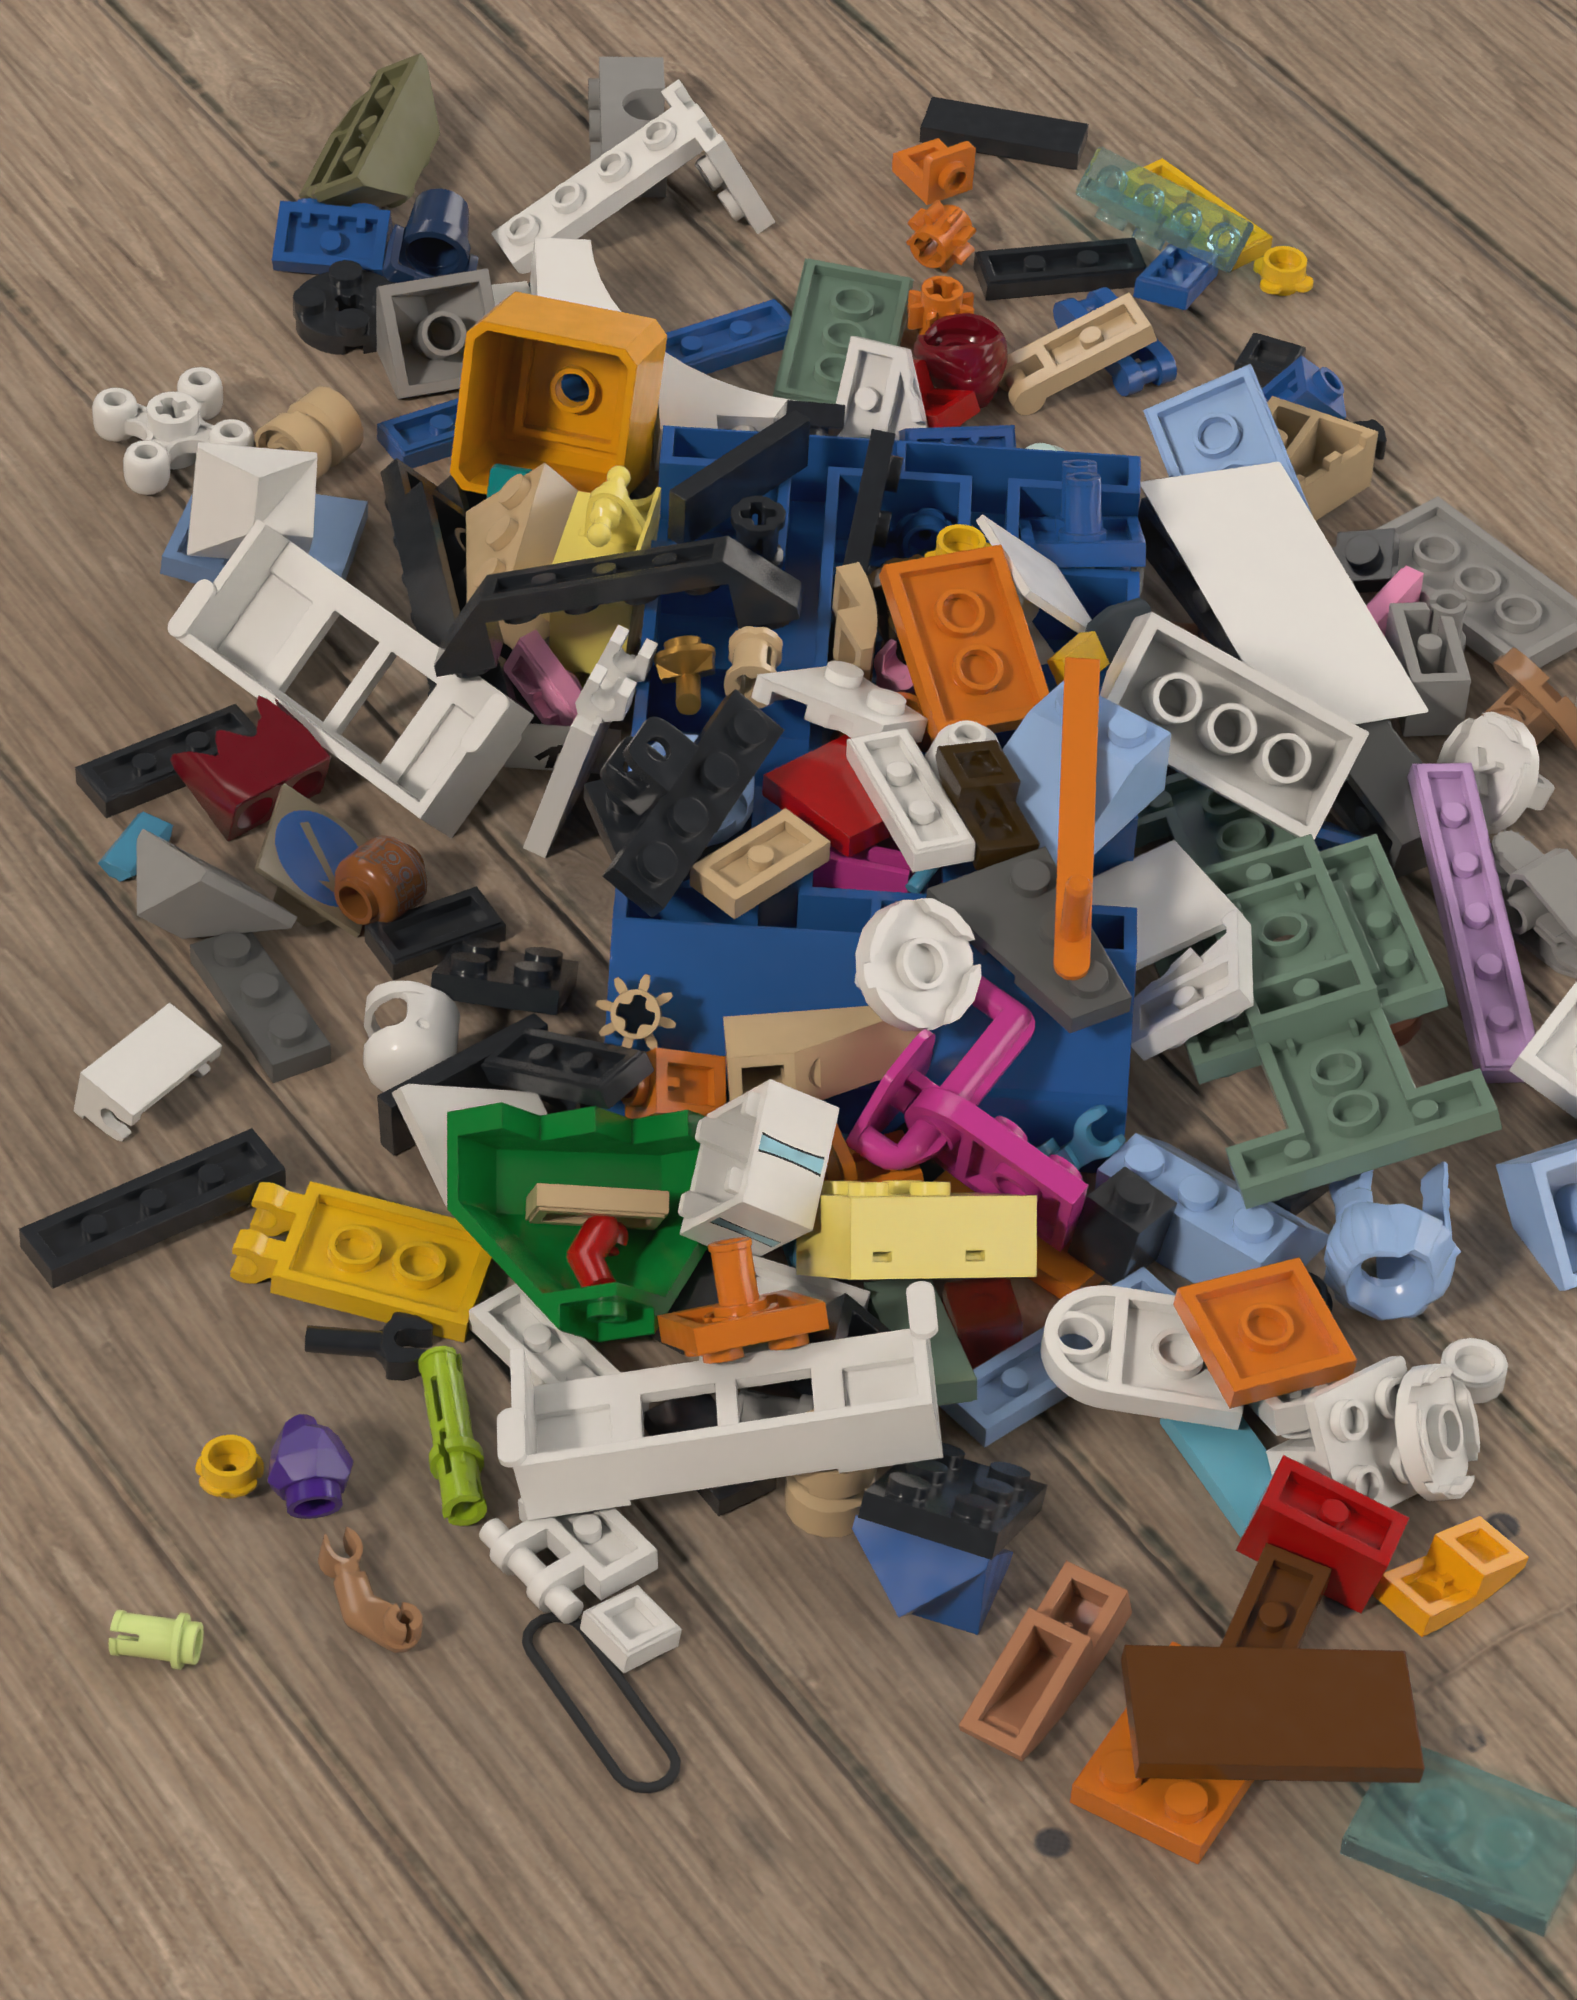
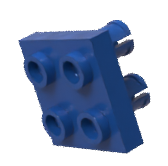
[1018,459,1146,571]

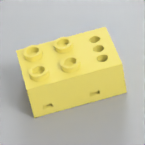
[796,1180,1037,1280]

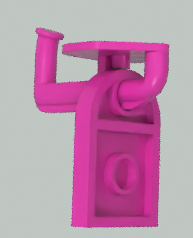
[846,975,1088,1252]

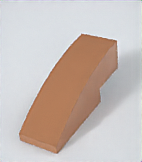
[959,1560,1132,1762]

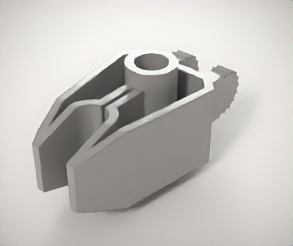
[1491,829,1577,979]

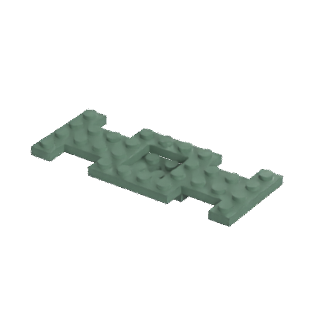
[1135,773,1502,1209]

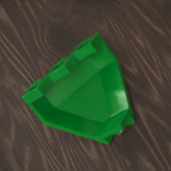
[447,1102,708,1342]

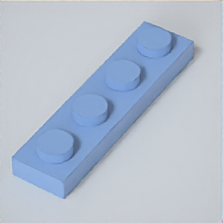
[940,1267,1176,1448]

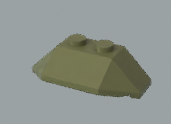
[299,53,440,208]

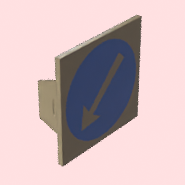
[255,783,369,937]

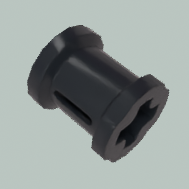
[730,496,786,569]

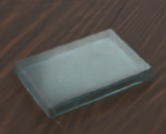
[1340,1746,1577,1937]

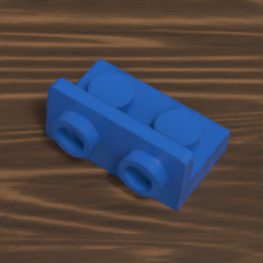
[272,198,393,276]

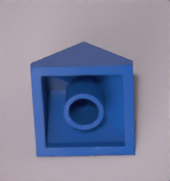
[852,1515,1013,1635]

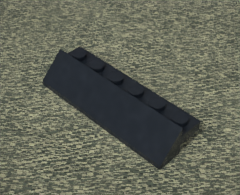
[380,458,543,724]

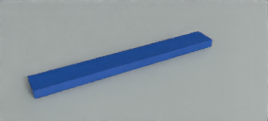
[377,299,791,469]

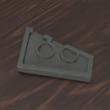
[926,847,1132,1033]

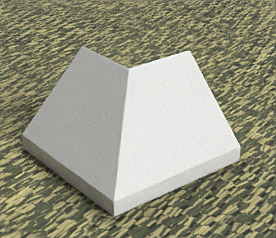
[187,442,317,559]

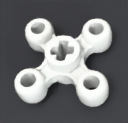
[92,367,254,495]

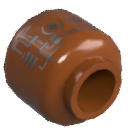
[334,835,427,925]

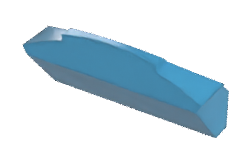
[98,811,173,882]

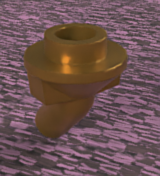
[653,635,716,715]

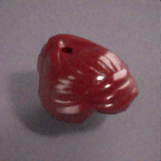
[913,313,1008,409]

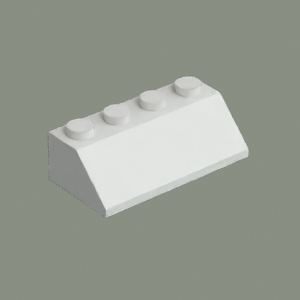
[1100,612,1369,840]

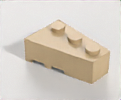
[1267,396,1378,521]
[466,463,578,650]

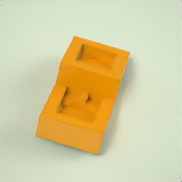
[1373,1516,1529,1637]

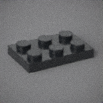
[858,1442,1048,1560]

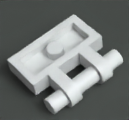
[479,1498,658,1624]

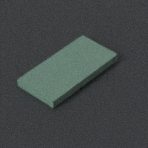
[773,258,914,404]

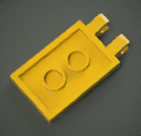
[230,1181,495,1343]

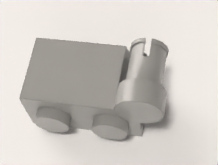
[1385,589,1471,737]

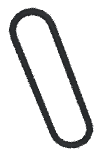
[522,1612,681,1794]

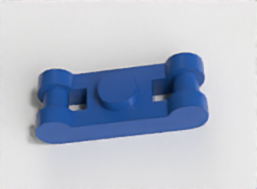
[1053,287,1177,397]

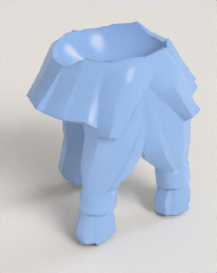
[1324,1161,1461,1321]

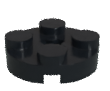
[293,260,395,355]

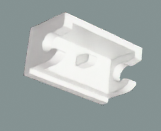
[74,1003,222,1141]

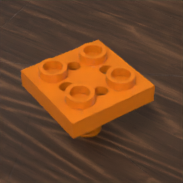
[657,1237,829,1364]

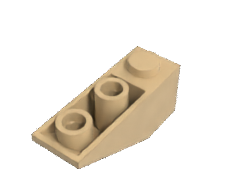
[723,1006,921,1101]

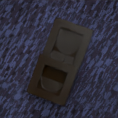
[935,740,1040,870]

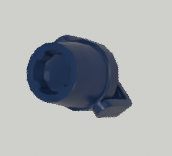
[383,188,479,283]

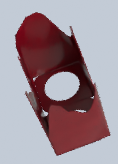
[170,695,331,842]

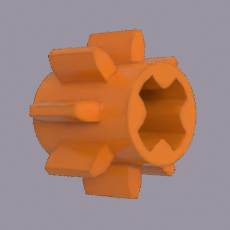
[906,200,977,273]
[907,276,974,335]

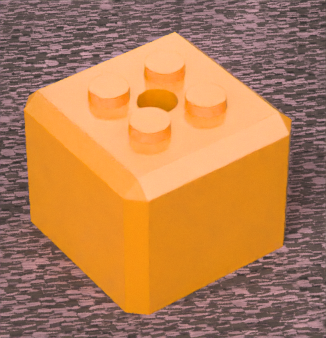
[450,291,667,495]

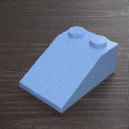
[1003,680,1171,866]

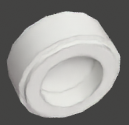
[1440,1338,1508,1404]

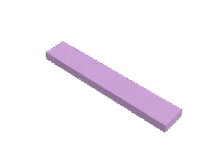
[1407,763,1535,1083]

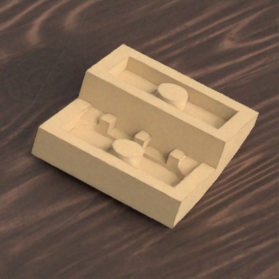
[827,562,877,682]

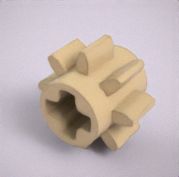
[596,974,676,1050]

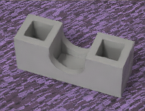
[588,57,667,197]

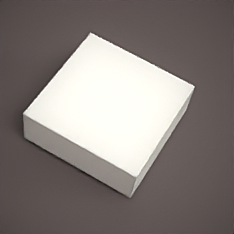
[580,1585,682,1673]

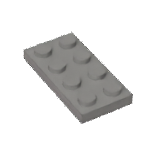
[1376,496,1577,668]

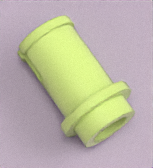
[109,1609,204,1670]

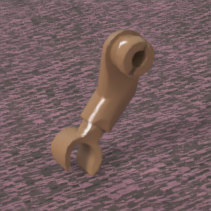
[318,1527,423,1653]

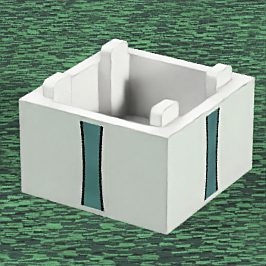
[678,1079,840,1257]

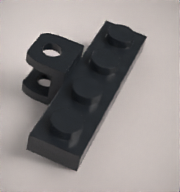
[600,689,784,918]

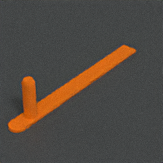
[1053,657,1100,980]

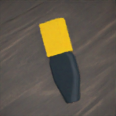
[1047,598,1151,685]

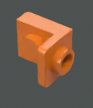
[621,1048,726,1119]

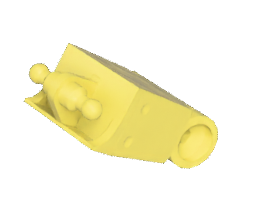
[549,466,661,689]

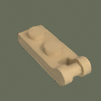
[999,292,1157,415]

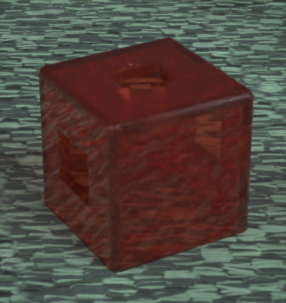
[942,1277,1024,1369]

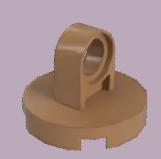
[1481,647,1577,751]

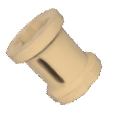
[724,626,783,709]

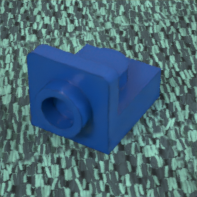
[1262,355,1346,420]

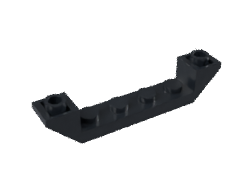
[434,536,804,678]

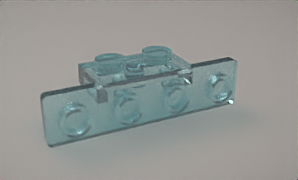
[1076,147,1254,273]

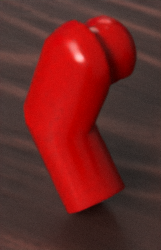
[567,1216,629,1287]

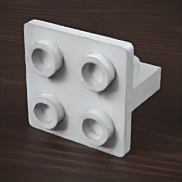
[1266,1356,1418,1508]

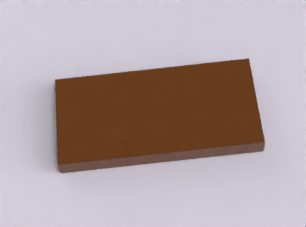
[1121,1645,1425,1783]

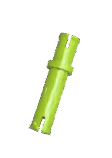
[418,1346,487,1526]

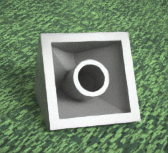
[376,268,495,400]
[137,829,297,939]

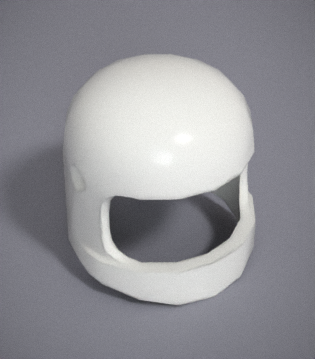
[363,981,460,1092]

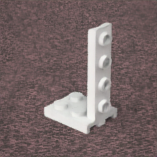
[491,79,775,274]

